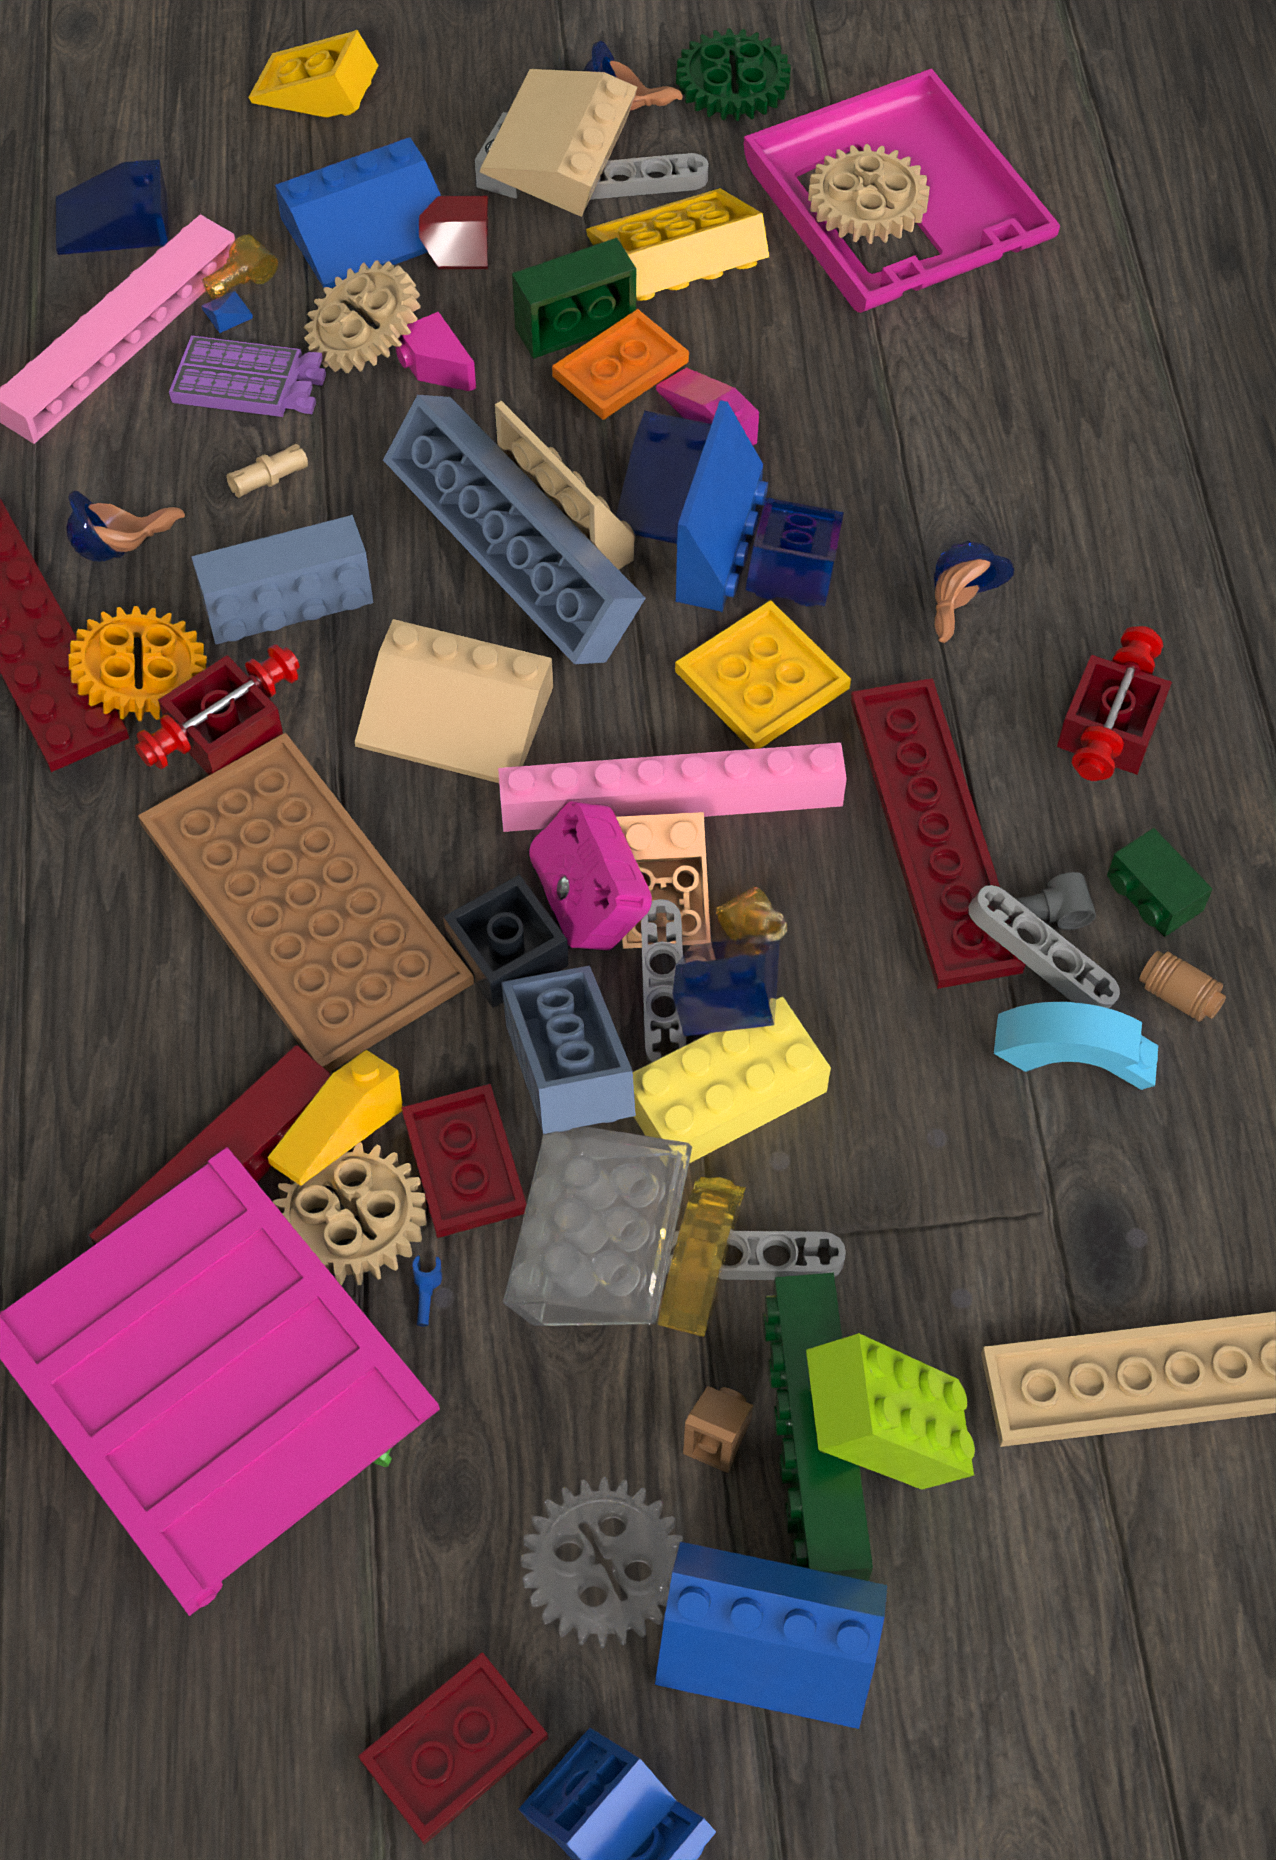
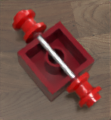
[1057,626,1172,781]
[135,644,300,775]

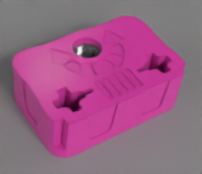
[529,801,652,951]

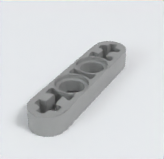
[590,153,709,199]
[968,885,1120,1008]
[641,899,686,1064]
[660,1230,846,1280]

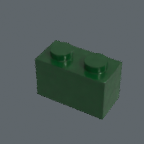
[1107,828,1213,937]

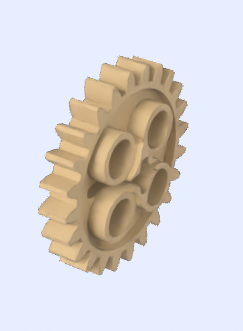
[808,144,930,244]
[304,260,421,373]
[273,1142,427,1286]

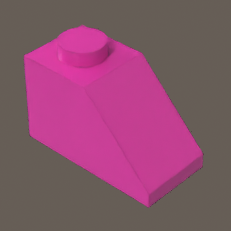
[396,312,476,391]

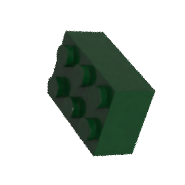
[512,238,637,359]

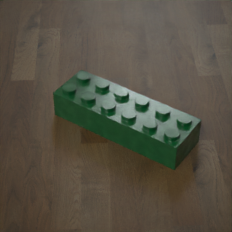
[762,1272,873,1581]

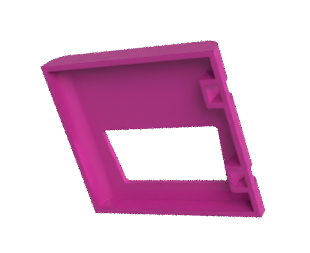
[744,69,1060,313]

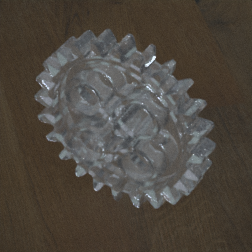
[521,1477,683,1648]

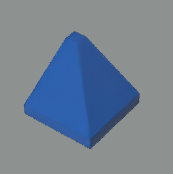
[202,291,253,333]

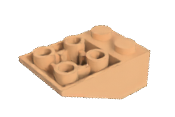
[616,812,711,949]

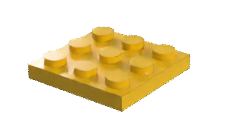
[675,600,851,749]

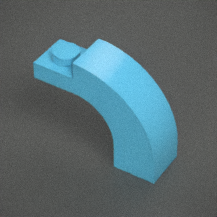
[994,1002,1158,1090]

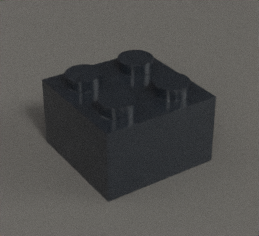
[443,874,568,1008]

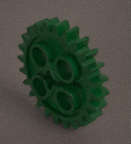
[676,28,791,121]

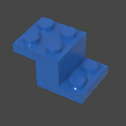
[518,1728,716,1860]

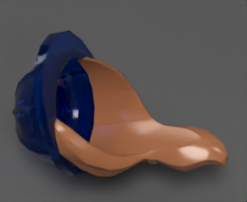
[583,41,683,110]
[66,491,185,562]
[934,540,1014,643]

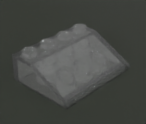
[503,1126,692,1326]

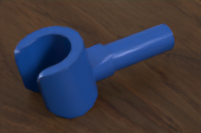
[413,1256,442,1327]

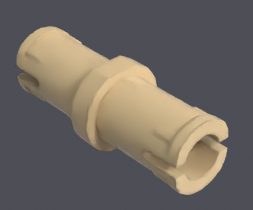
[227,444,308,498]

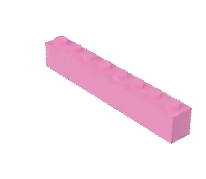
[0,215,239,444]
[498,743,847,832]

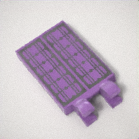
[169,336,326,417]

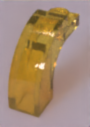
[658,1177,746,1337]

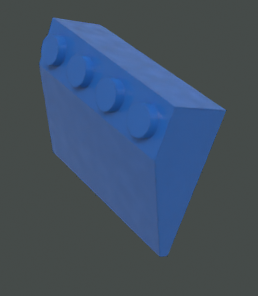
[275,137,441,288]
[676,400,768,612]
[655,1542,887,1729]

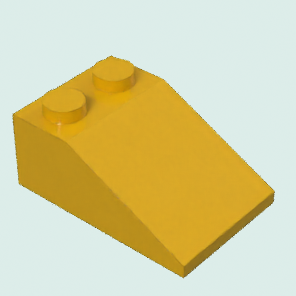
[248,30,379,118]

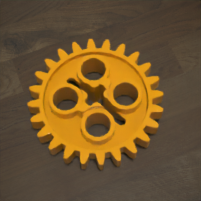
[69,606,207,721]

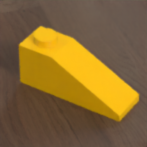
[268,1050,402,1186]

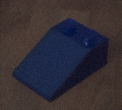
[56,159,169,255]
[616,410,712,544]
[745,497,844,606]
[672,934,780,1036]

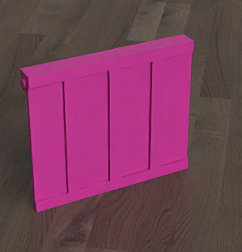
[0,1147,440,1616]

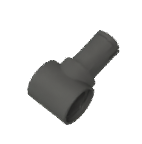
[1011,872,1096,930]

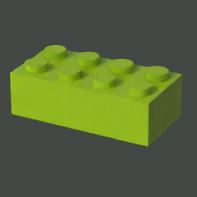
[806,1333,975,1490]

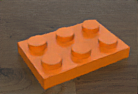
[552,309,689,420]

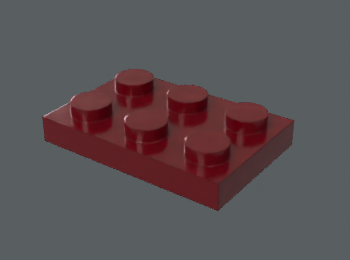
[401,1084,528,1238]
[358,1652,548,1845]

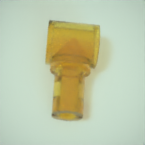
[202,234,278,300]
[716,886,787,941]

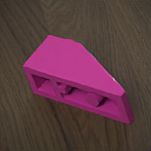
[656,368,759,446]

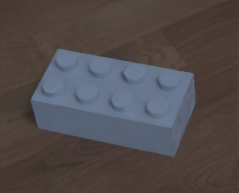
[191,515,373,644]
[501,966,636,1134]

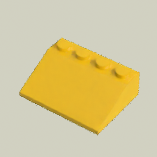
[586,188,769,301]

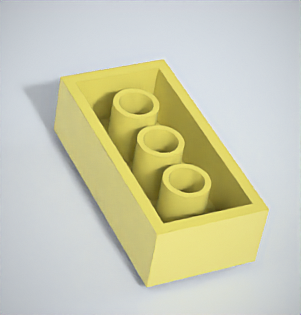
[633,997,831,1174]

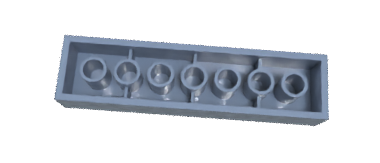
[383,395,645,664]

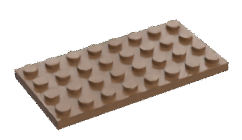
[138,733,474,1072]

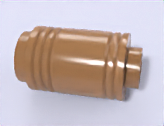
[1139,951,1226,1022]

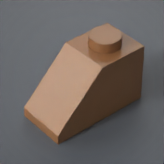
[683,1386,753,1473]

